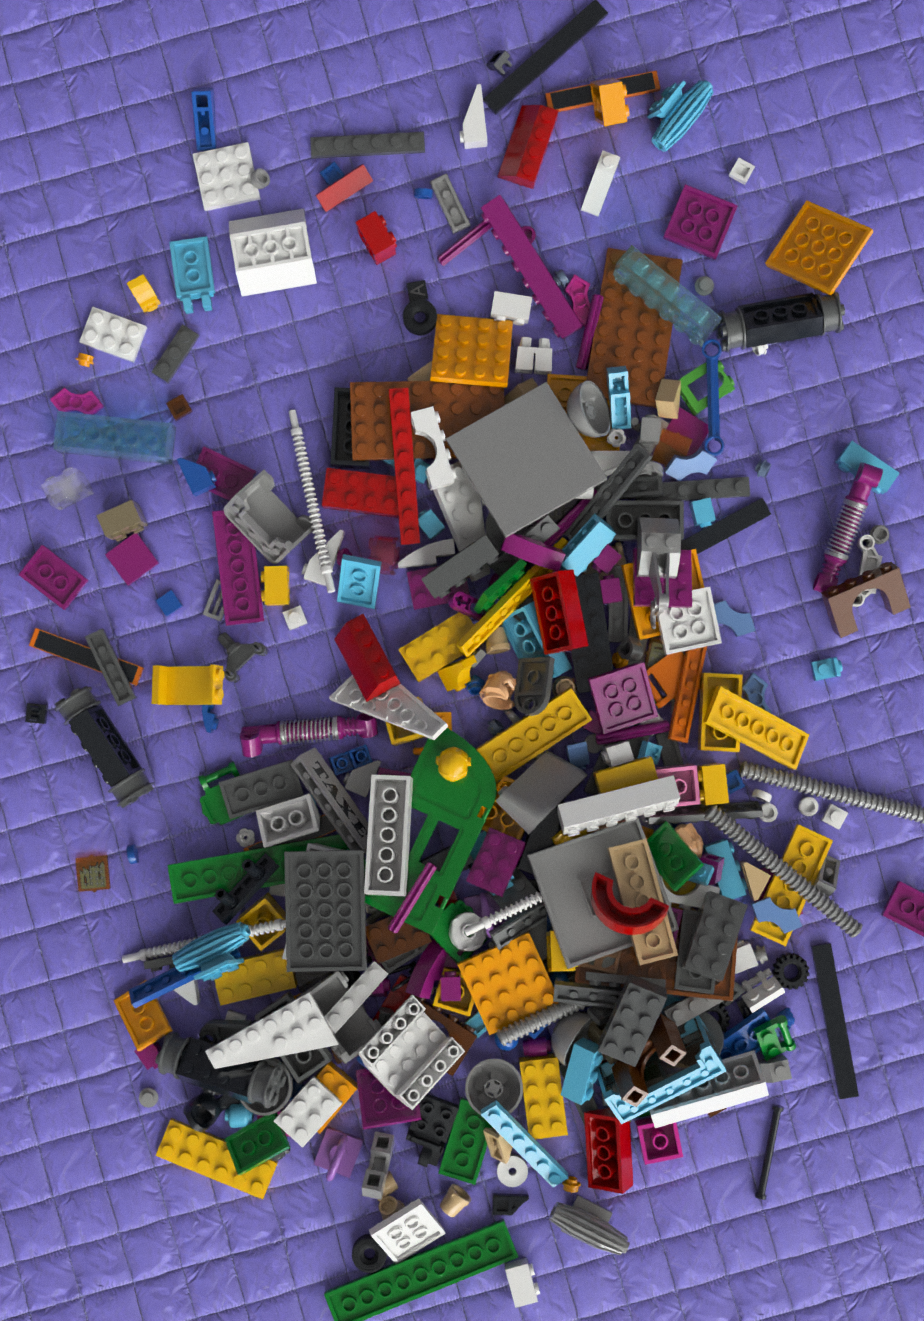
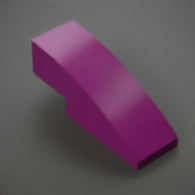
[500,533,566,571]
[406,938,448,999]

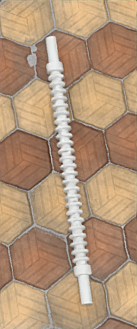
[289,410,335,593]
[464,891,542,936]
[122,919,286,963]

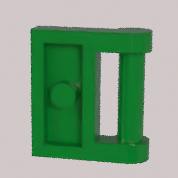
[753,1015,796,1061]

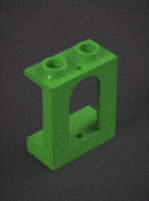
[679,360,735,416]

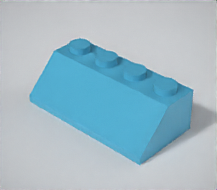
[501,601,572,678]

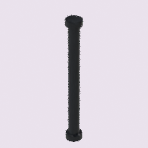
[755,1104,784,1200]

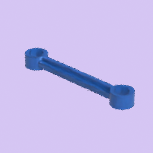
[702,339,725,456]

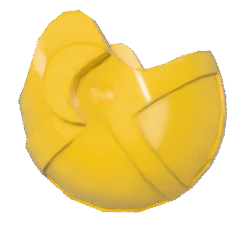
[436,747,471,782]

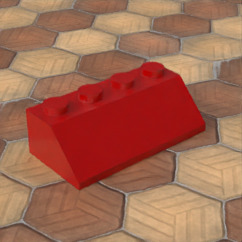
[498,104,559,189]
[334,614,401,702]
[584,1108,633,1194]

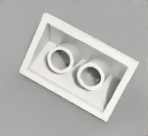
[256,794,321,848]

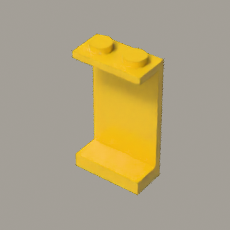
[151,664,224,705]

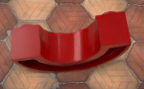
[591,872,669,935]

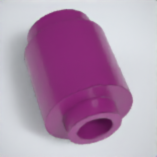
[523,1036,551,1058]

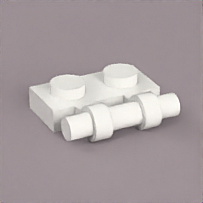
[741,968,785,1013]

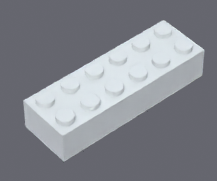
[364,775,413,897]
[557,775,680,837]
[645,1050,769,1128]

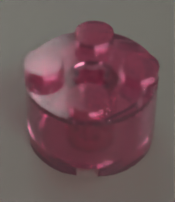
[367,535,400,576]

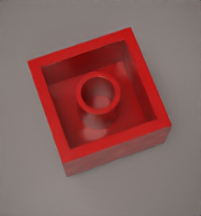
[355,211,397,265]

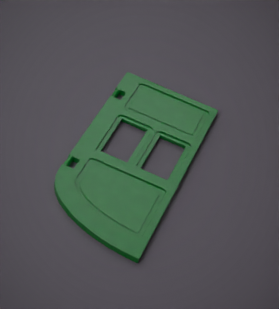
[365,728,497,935]

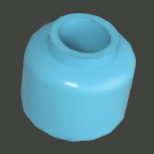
[225,1103,254,1128]

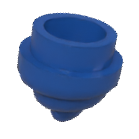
[466,675,485,695]
[776,1007,795,1029]

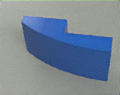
[202,705,219,733]
[328,744,373,776]

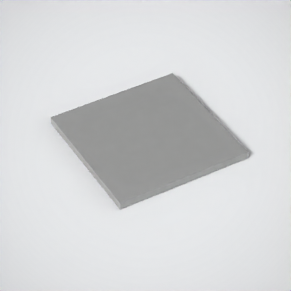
[446,382,607,538]
[527,817,679,969]

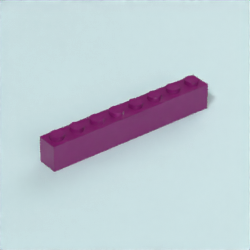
[481,195,583,339]

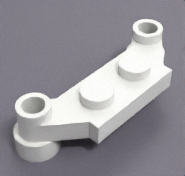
[853,535,882,607]

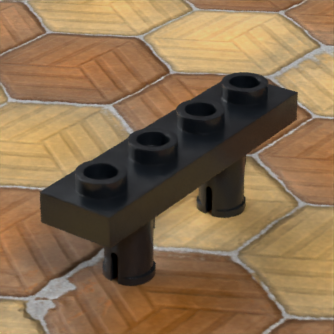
[212,853,280,925]

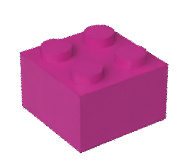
[635,1117,683,1165]

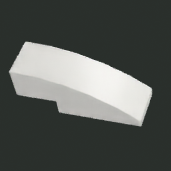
[398,539,455,568]

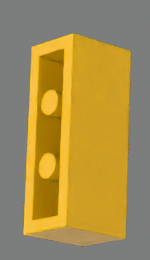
[593,756,658,794]

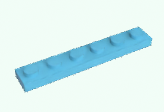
[481,1100,568,1187]

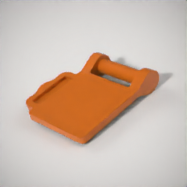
[646,652,700,709]

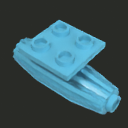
[647,80,713,152]
[172,922,251,982]

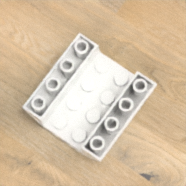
[229,208,317,297]
[358,995,465,1110]

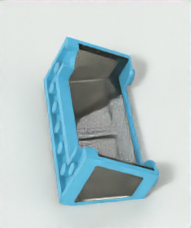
[597,1015,726,1124]

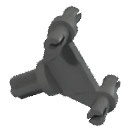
[218,632,268,683]

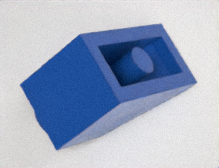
[177,458,217,497]

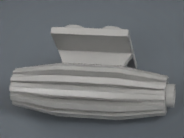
[549,1195,630,1256]

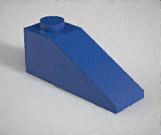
[191,88,216,151]

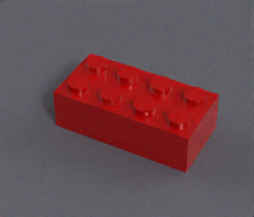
[322,468,398,518]
[530,569,588,655]

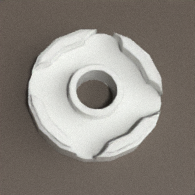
[449,912,487,951]

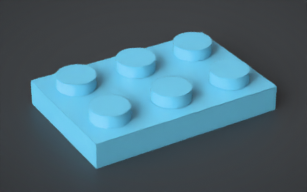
[337,554,382,609]

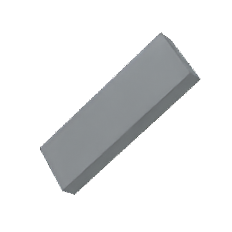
[430,173,470,234]

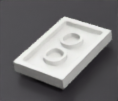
[79,307,147,363]
[274,1076,343,1148]

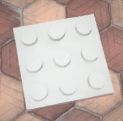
[193,142,261,211]
[657,587,722,655]
[369,1198,446,1264]

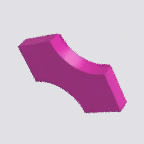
[564,274,590,327]
[50,387,104,418]

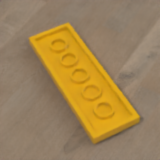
[703,686,809,770]
[476,687,592,782]
[749,824,833,947]
[156,1118,278,1199]

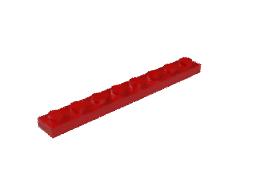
[388,387,420,545]

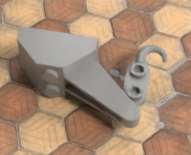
[636,517,681,629]

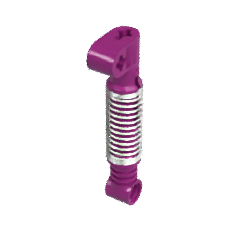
[813,462,883,592]
[240,713,378,757]

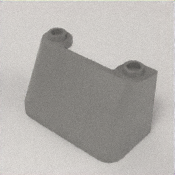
[224,470,314,564]
[496,751,587,834]
[296,971,382,1064]

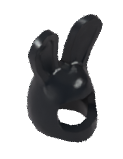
[183,1089,241,1132]

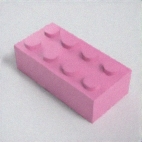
[655,764,701,807]

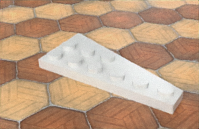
[433,461,490,582]
[329,675,448,740]
[205,991,339,1069]

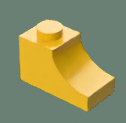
[127,274,161,312]
[437,655,477,692]

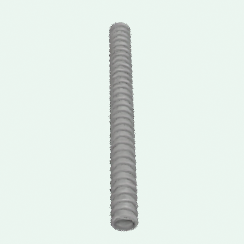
[739,761,924,824]
[704,804,863,938]
[497,1002,589,1046]

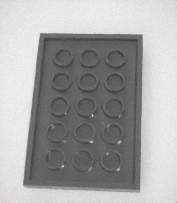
[284,850,367,972]

